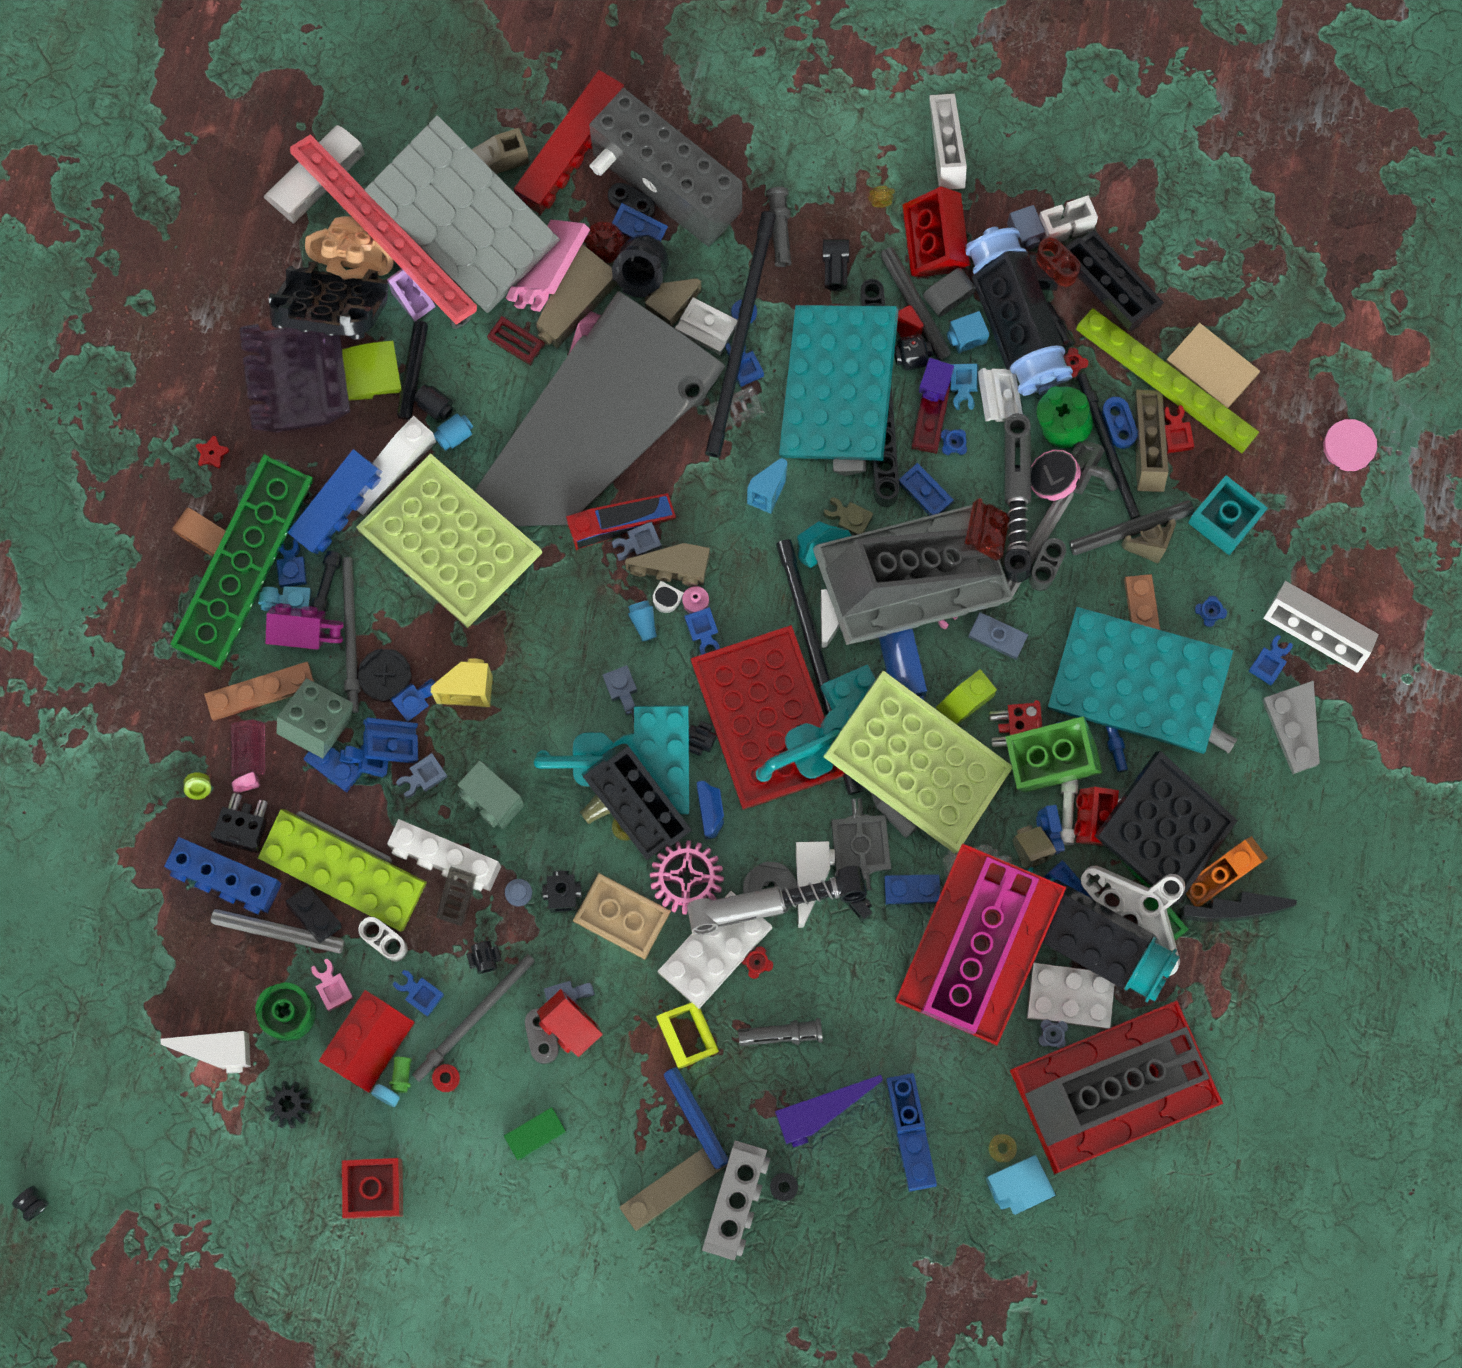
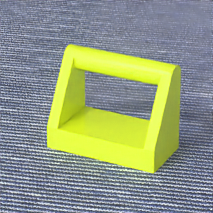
[656,1003,719,1070]

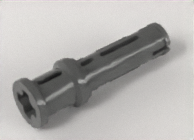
[766,187,791,267]
[738,1018,823,1046]

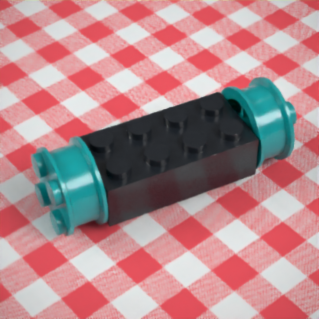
[1024,866,1180,1002]

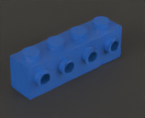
[287,449,383,554]
[164,837,282,915]

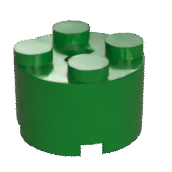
[1037,386,1093,448]
[255,982,316,1041]

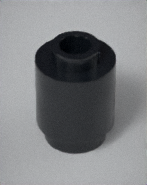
[414,384,454,421]

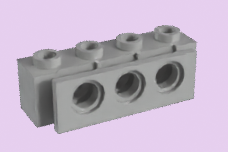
[702,1140,771,1261]

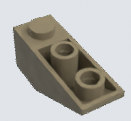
[471,128,529,174]
[625,543,710,587]

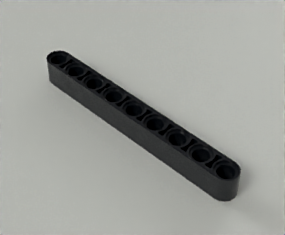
[859,279,899,507]

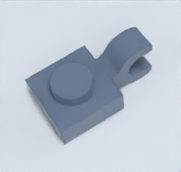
[602,665,637,715]
[544,981,595,1005]

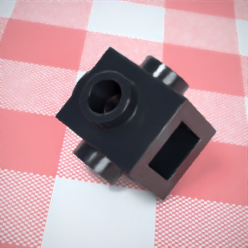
[542,870,582,913]

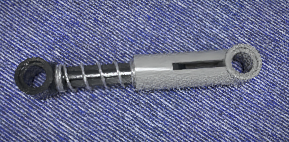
[687,866,867,935]

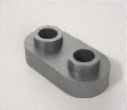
[525,1008,559,1064]

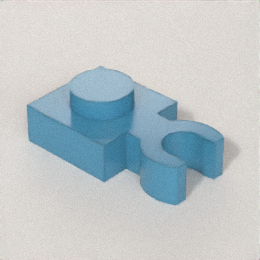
[951,364,979,410]

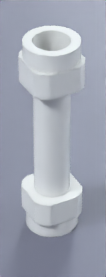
[1060,780,1078,845]

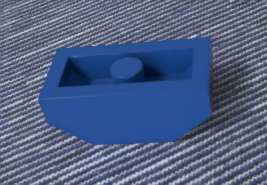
[696,781,724,840]

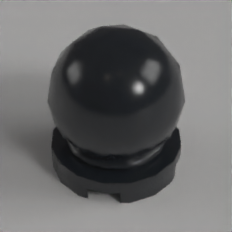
[612,235,669,297]

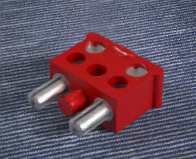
[989,700,1042,747]

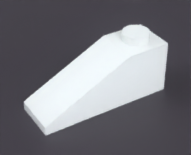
[796,841,835,928]
[161,1031,251,1073]

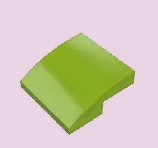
[339,341,401,401]

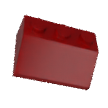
[902,186,970,277]
[319,990,415,1093]

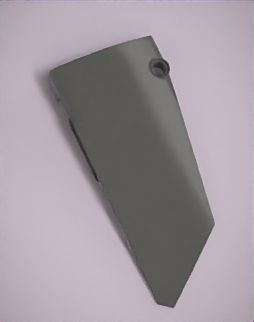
[474,292,726,527]

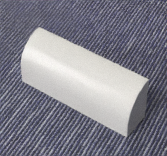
[264,125,365,224]
[1263,581,1379,673]

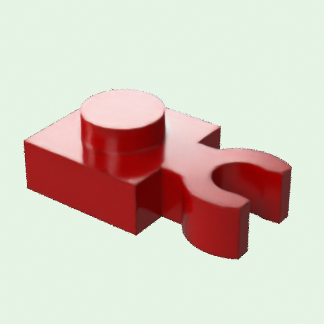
[1164,405,1195,453]

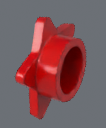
[196,436,230,468]

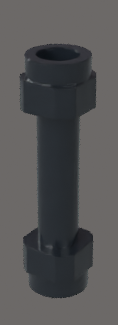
[311,551,342,615]

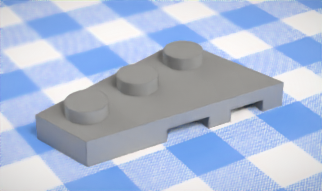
[1262,681,1320,774]

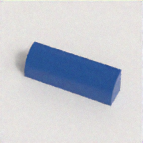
[879,629,927,697]

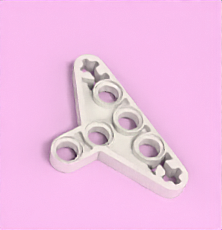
[1081,866,1185,976]

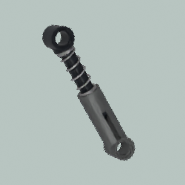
[1004,413,1031,583]

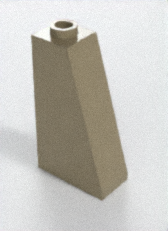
[536,244,618,349]

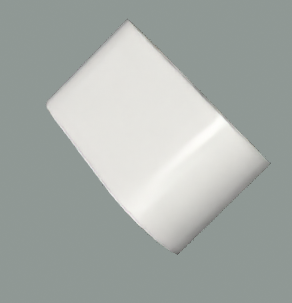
[358,917,408,962]

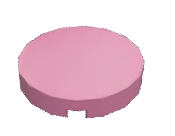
[1323,419,1377,471]

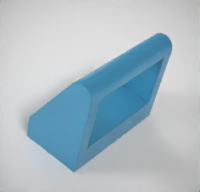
[747,458,787,514]

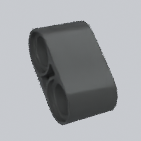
[923,268,976,317]
[1029,538,1066,591]

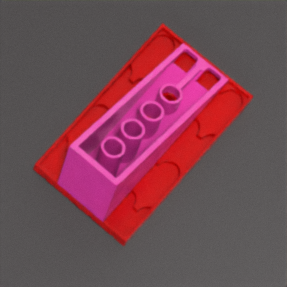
[895,843,1066,1046]

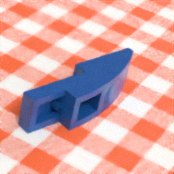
[886,1073,937,1192]

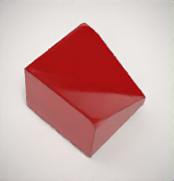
[897,305,924,338]

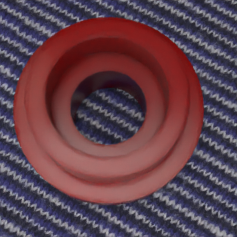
[432,1064,460,1092]

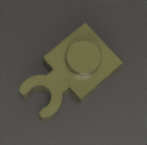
[823,498,873,535]

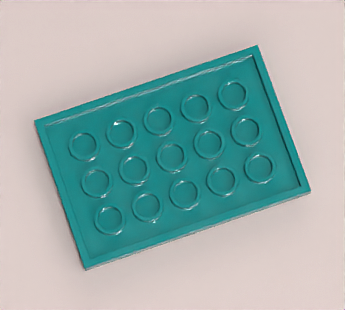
[779,305,899,461]
[1047,607,1233,754]

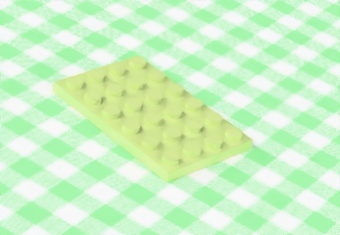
[356,453,542,628]
[823,671,1012,854]

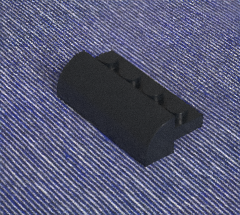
[1059,230,1164,331]
[581,744,692,860]

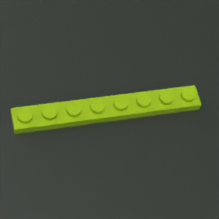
[1076,308,1259,453]

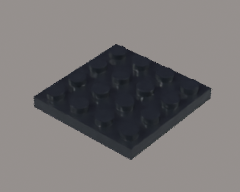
[1094,751,1238,905]

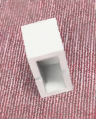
[1039,195,1098,247]

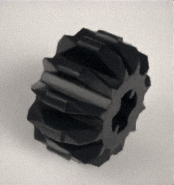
[265,1081,313,1129]

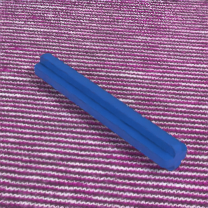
[664,1067,729,1169]

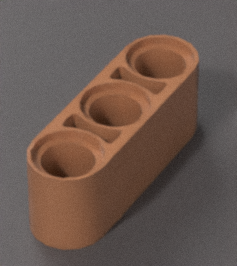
[172,508,226,557]

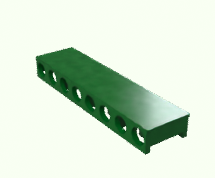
[170,454,314,670]

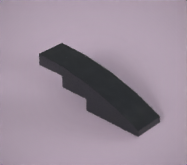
[1179,891,1297,922]

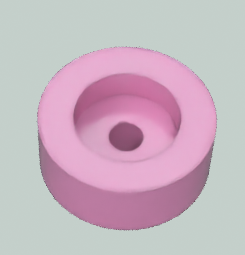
[682,586,709,614]

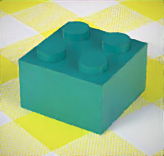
[1188,475,1268,556]

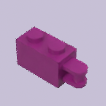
[265,603,344,650]

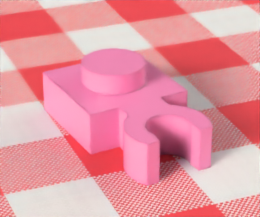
[311,959,354,1012]

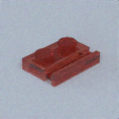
[965,498,1010,561]

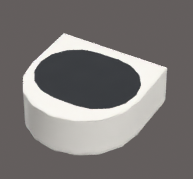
[653,581,684,613]

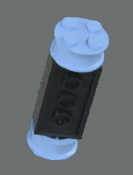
[965,227,1073,396]

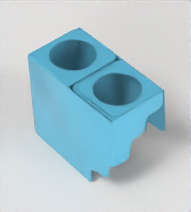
[985,1155,1056,1215]

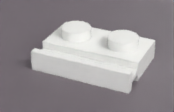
[675,297,737,355]
[978,368,1023,422]

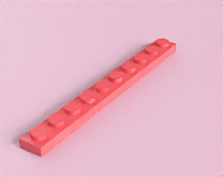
[290,134,477,325]

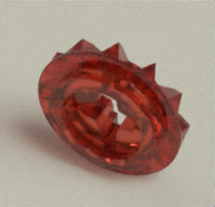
[584,221,624,263]

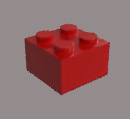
[342,1158,403,1219]

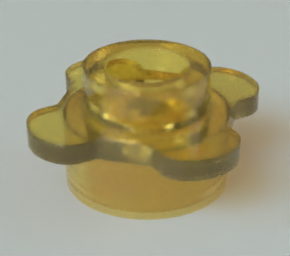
[868,186,895,207]

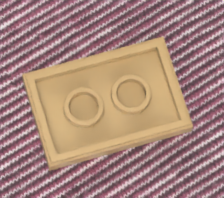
[1166,323,1260,408]
[573,873,671,960]

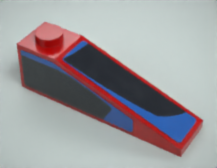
[566,493,676,550]

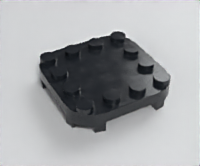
[269,261,388,339]

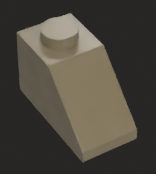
[644,278,701,327]
[1012,825,1056,869]

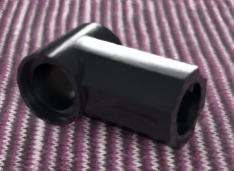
[823,239,849,291]

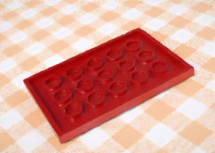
[690,625,845,810]

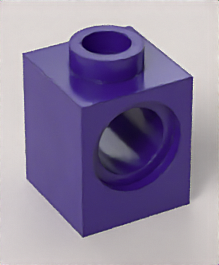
[919,358,955,402]

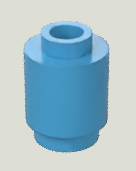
[433,414,473,451]

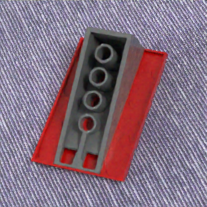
[1010,1001,1223,1175]

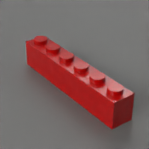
[514,70,625,215]

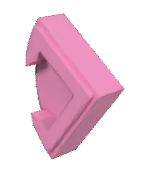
[232,772,260,794]

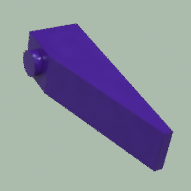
[775,1075,883,1148]

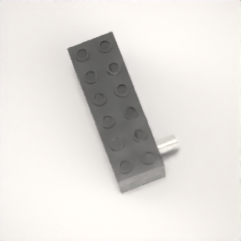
[589,88,742,247]

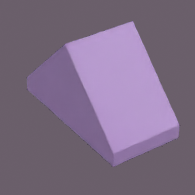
[387,269,436,321]

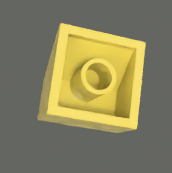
[431,659,493,707]

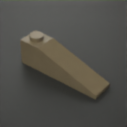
[1135,390,1168,492]
[619,1148,727,1232]

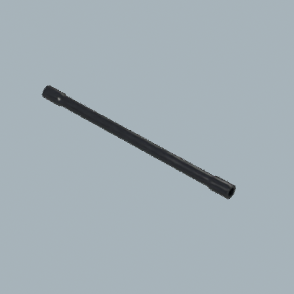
[705,211,776,458]
[776,539,863,795]

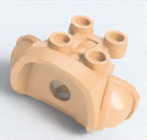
[305,216,394,280]

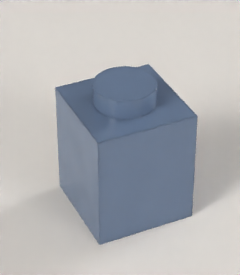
[1007,205,1045,250]

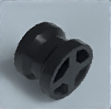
[12,1186,49,1222]

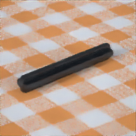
[397,321,428,420]

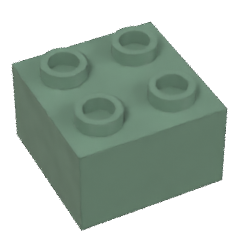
[276,678,353,759]
[458,761,524,830]

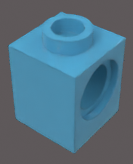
[947,311,989,354]

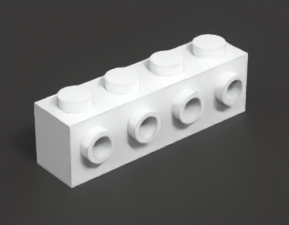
[387,819,501,892]

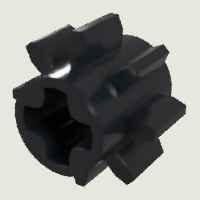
[689,721,717,756]
[466,941,502,974]

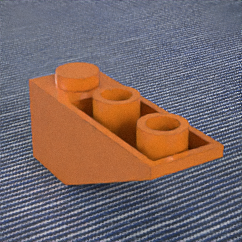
[1186,836,1268,907]

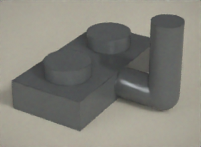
[1071,440,1118,495]

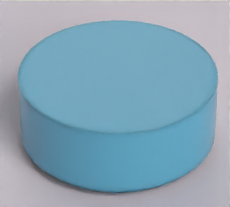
[371,1084,400,1107]

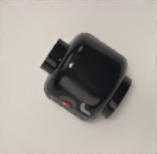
[894,334,933,371]

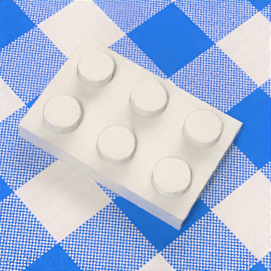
[1027,963,1115,1029]

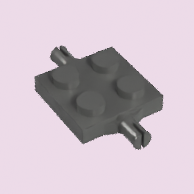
[831,798,891,891]

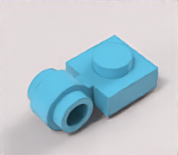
[258,586,312,611]

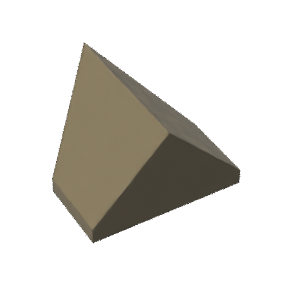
[1121,519,1176,564]

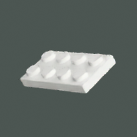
[658,891,772,1009]

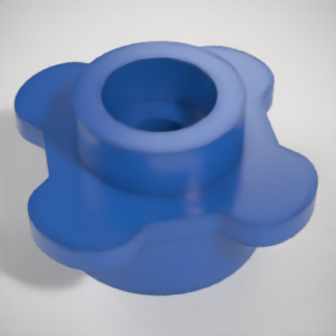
[940,429,967,455]
[1195,596,1227,627]

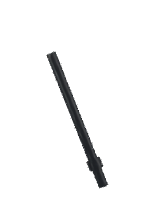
[1076,373,1140,520]

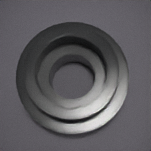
[770,1173,798,1202]

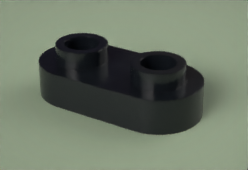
[608,183,655,218]

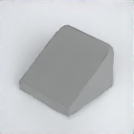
[833,459,866,476]

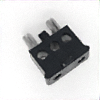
[210,793,268,853]

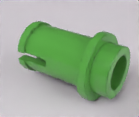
[389,1057,412,1093]

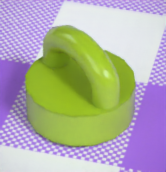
[183,772,211,800]

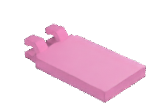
[506,220,590,312]

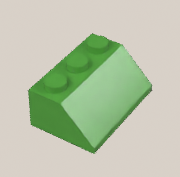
[1005,716,1103,793]

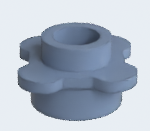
[1038,1019,1068,1048]

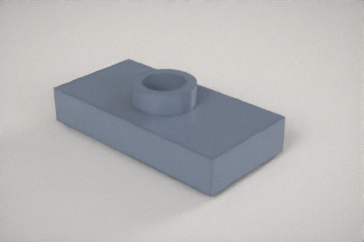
[968,612,1028,660]

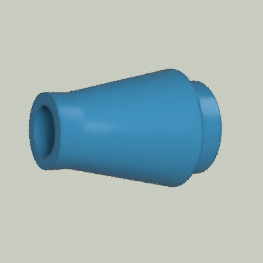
[628,600,657,642]

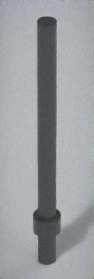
[342,557,361,714]
[412,954,535,1082]

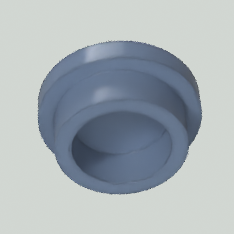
[505,879,532,907]

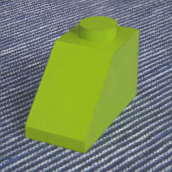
[936,669,997,725]

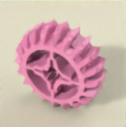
[650,840,724,915]

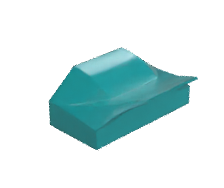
[797,521,852,568]

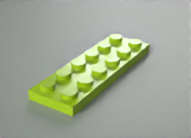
[258,809,427,932]

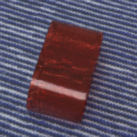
[1036,237,1081,287]

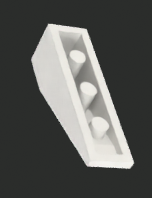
[929,94,967,189]
[357,416,436,517]

